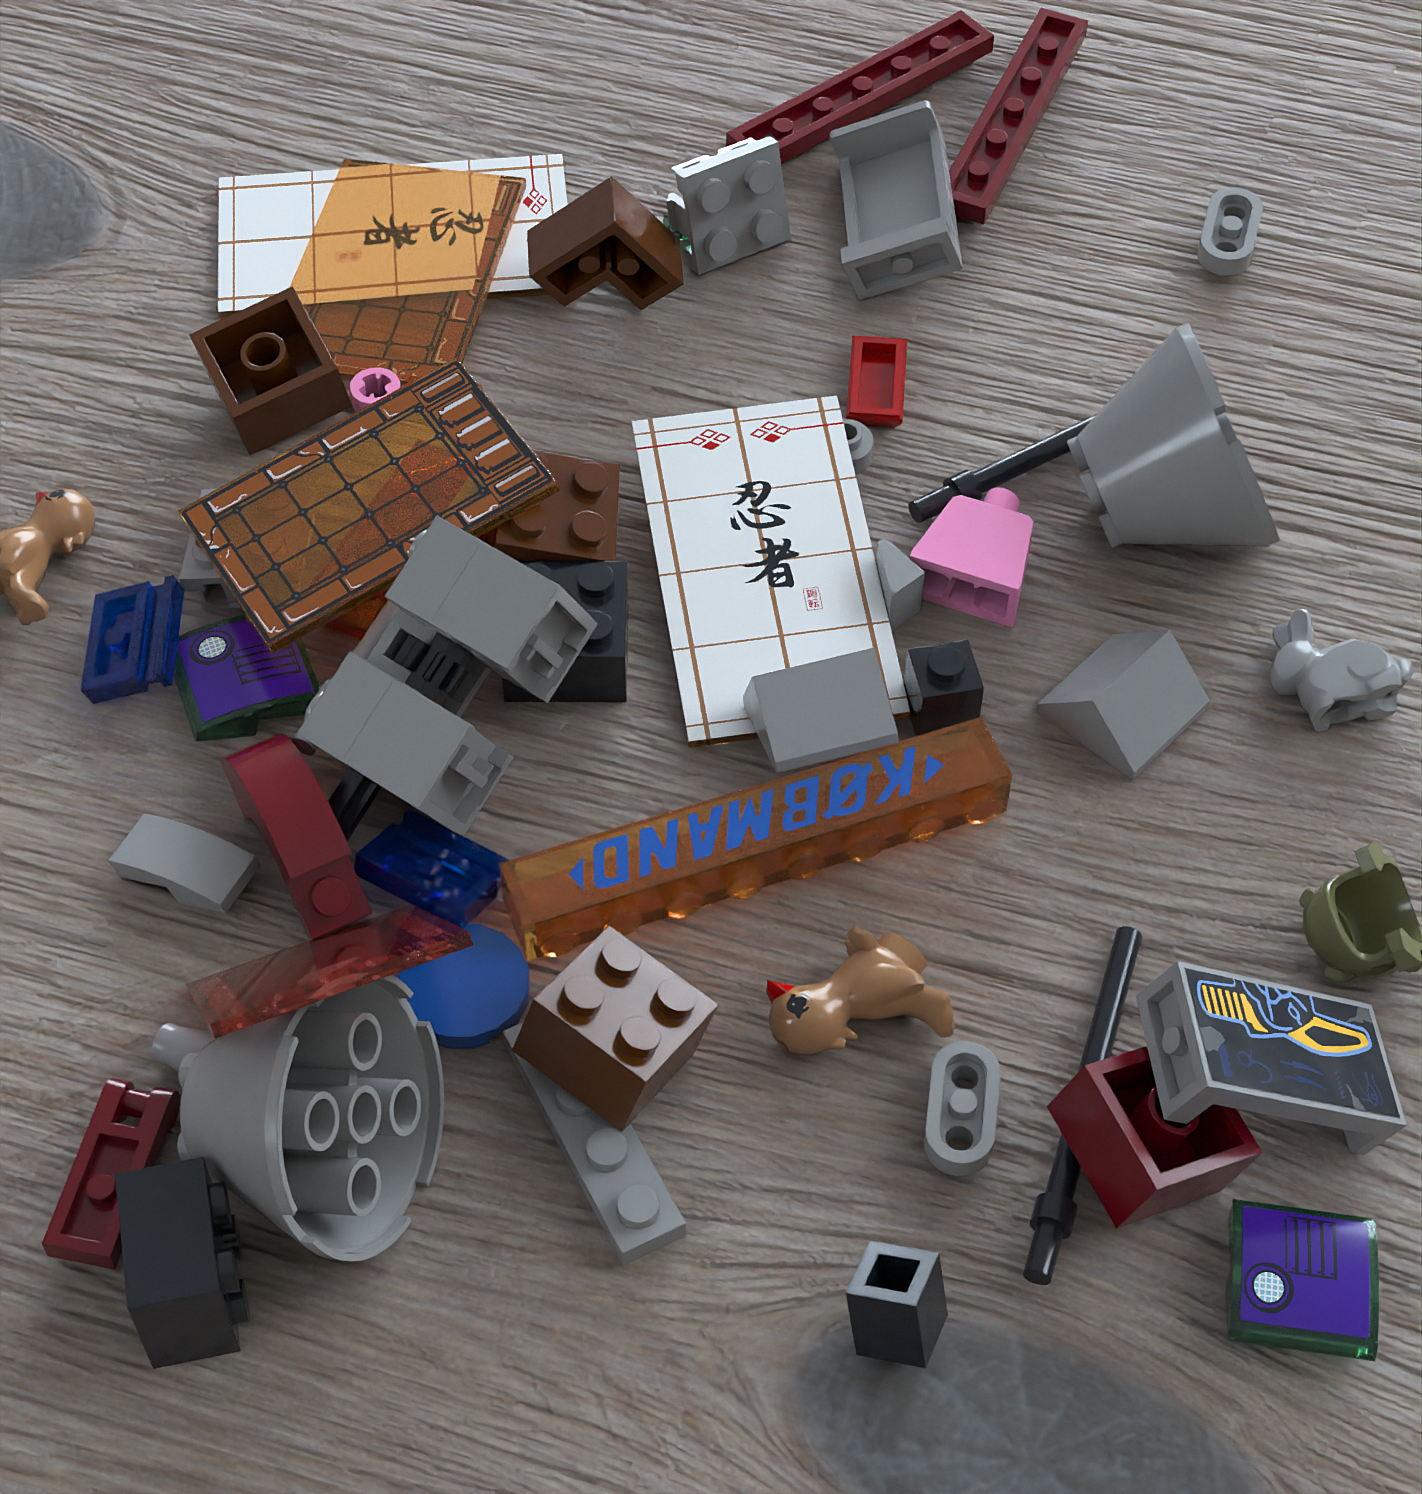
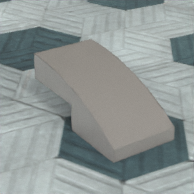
[108,813,261,913]

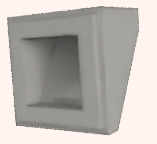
[876,538,925,631]

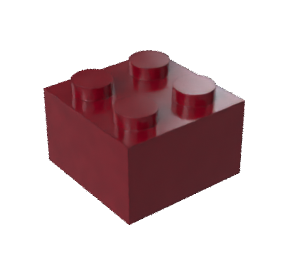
[1047,1046,1263,1229]

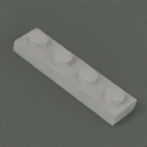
[503,1022,686,1265]

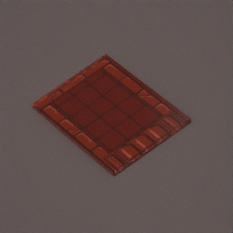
[186,904,474,1038]

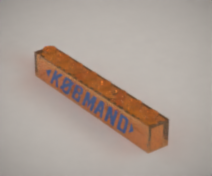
[499,717,1012,961]

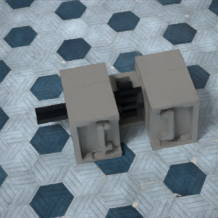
[297,515,598,841]

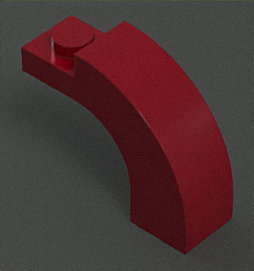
[220,734,372,940]

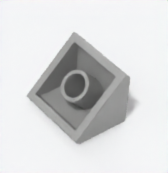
[1036,629,1210,780]
[743,648,899,773]

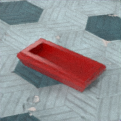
[846,335,908,428]

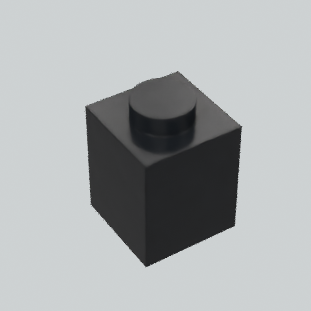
[904,640,984,743]
[846,1241,948,1368]

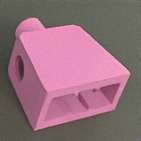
[909,488,1034,628]

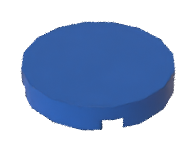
[397,924,530,1049]

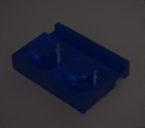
[81,575,185,704]
[354,809,516,930]

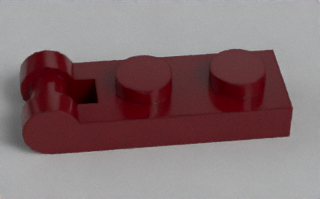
[42,1078,180,1270]

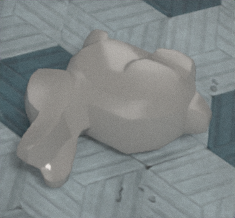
[1270,609,1413,732]

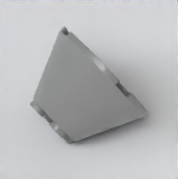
[1067,322,1280,549]
[178,969,444,1262]

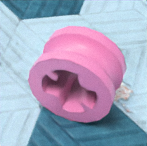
[350,367,401,416]

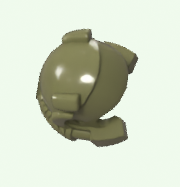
[1299,842,1422,982]

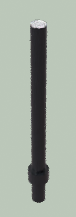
[908,413,1098,523]
[1023,926,1142,1285]

